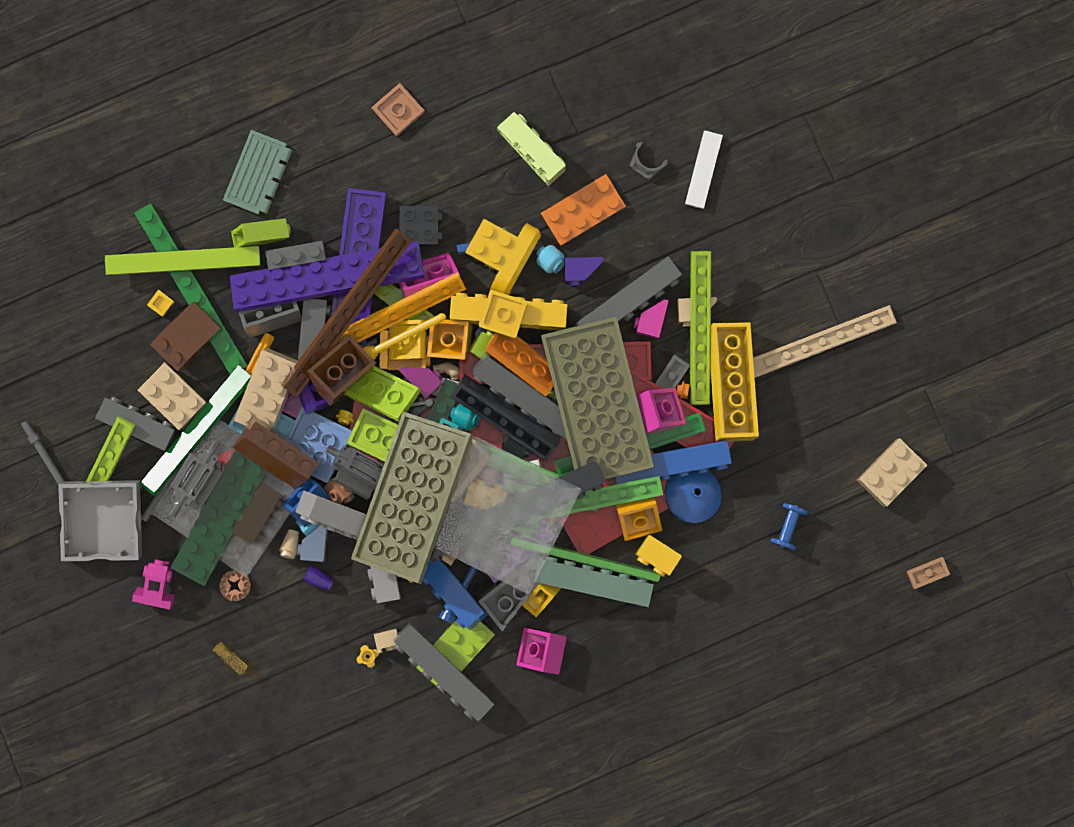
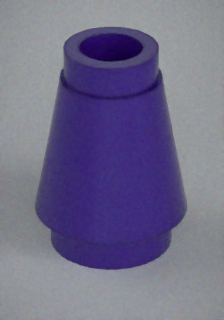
[304,566,334,590]

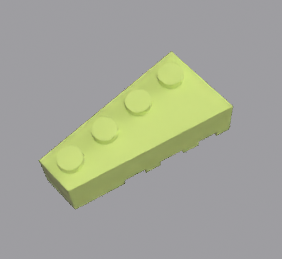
[497,112,566,186]

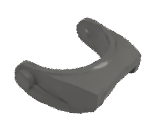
[629,142,669,180]

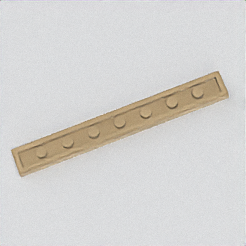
[753,305,897,378]

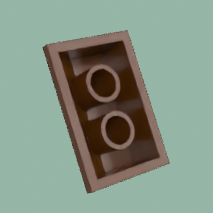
[307,335,376,406]

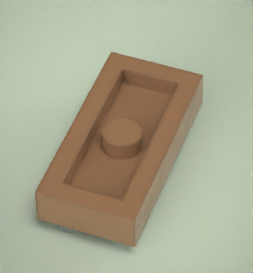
[906,557,950,589]

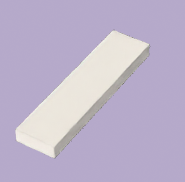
[685,131,723,209]

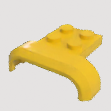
[465,219,541,295]

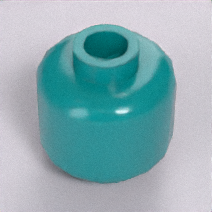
[450,404,480,431]

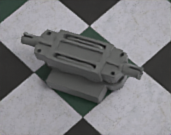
[169,440,223,517]
[325,445,384,500]

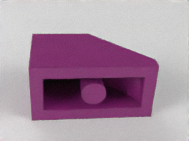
[399,368,443,399]

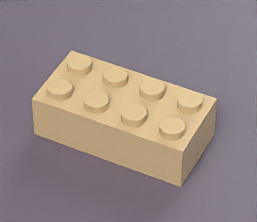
[234,348,298,429]

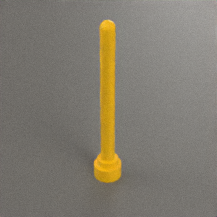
[362,313,446,360]

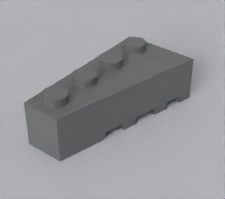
[477,552,545,631]

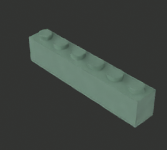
[534,556,653,607]

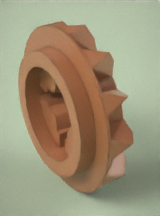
[220,570,250,601]

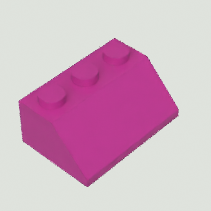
[399,253,463,298]

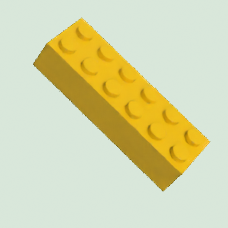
[450,293,567,331]
[710,323,759,442]

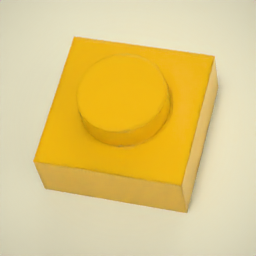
[147,290,175,317]

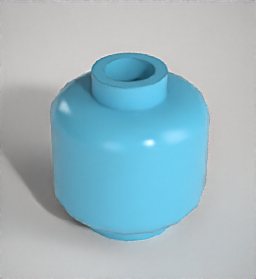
[536,245,565,274]

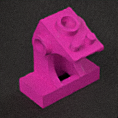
[132,559,175,609]

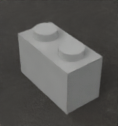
[368,566,401,603]

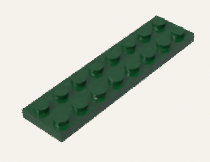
[171,450,268,586]

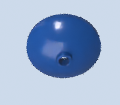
[665,470,721,523]

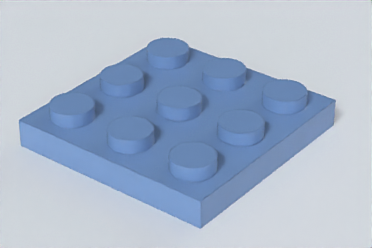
[287,407,352,483]

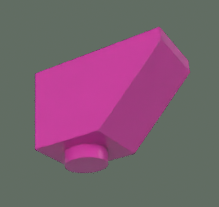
[634,300,669,339]

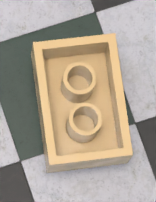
[138,362,207,431]
[857,438,927,507]

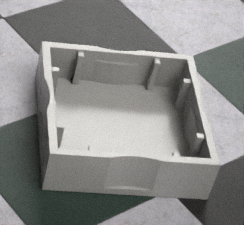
[59,481,142,561]

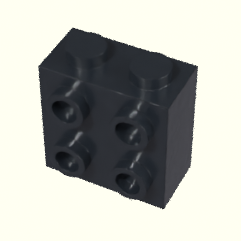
[400,206,442,247]

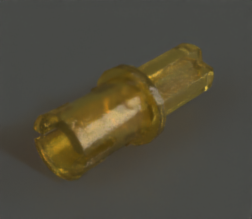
[213,642,248,675]

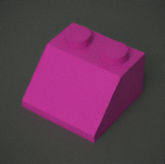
[636,388,686,434]
[516,628,567,674]

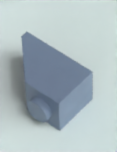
[297,526,328,562]

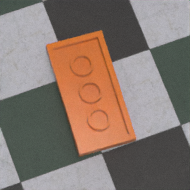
[541,174,626,246]
[485,332,554,397]

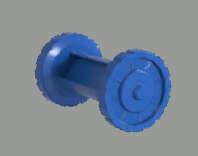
[770,503,808,550]

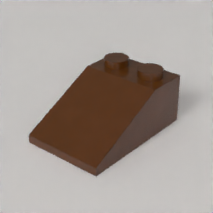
[150,301,222,371]

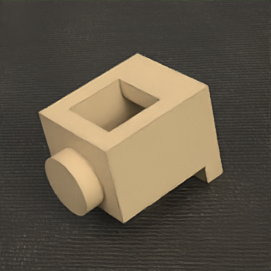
[374,629,400,653]

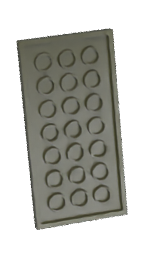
[541,317,654,479]
[351,412,473,584]

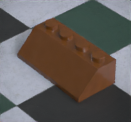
[232,416,320,489]

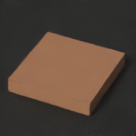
[371,83,425,137]

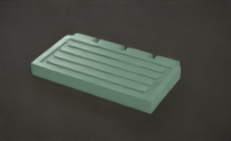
[223,130,292,215]

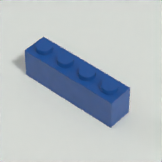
[423,559,488,630]

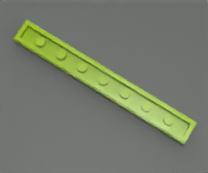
[105,246,260,275]
[690,251,711,405]

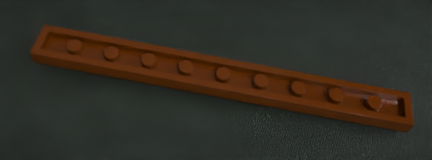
[281,229,412,397]

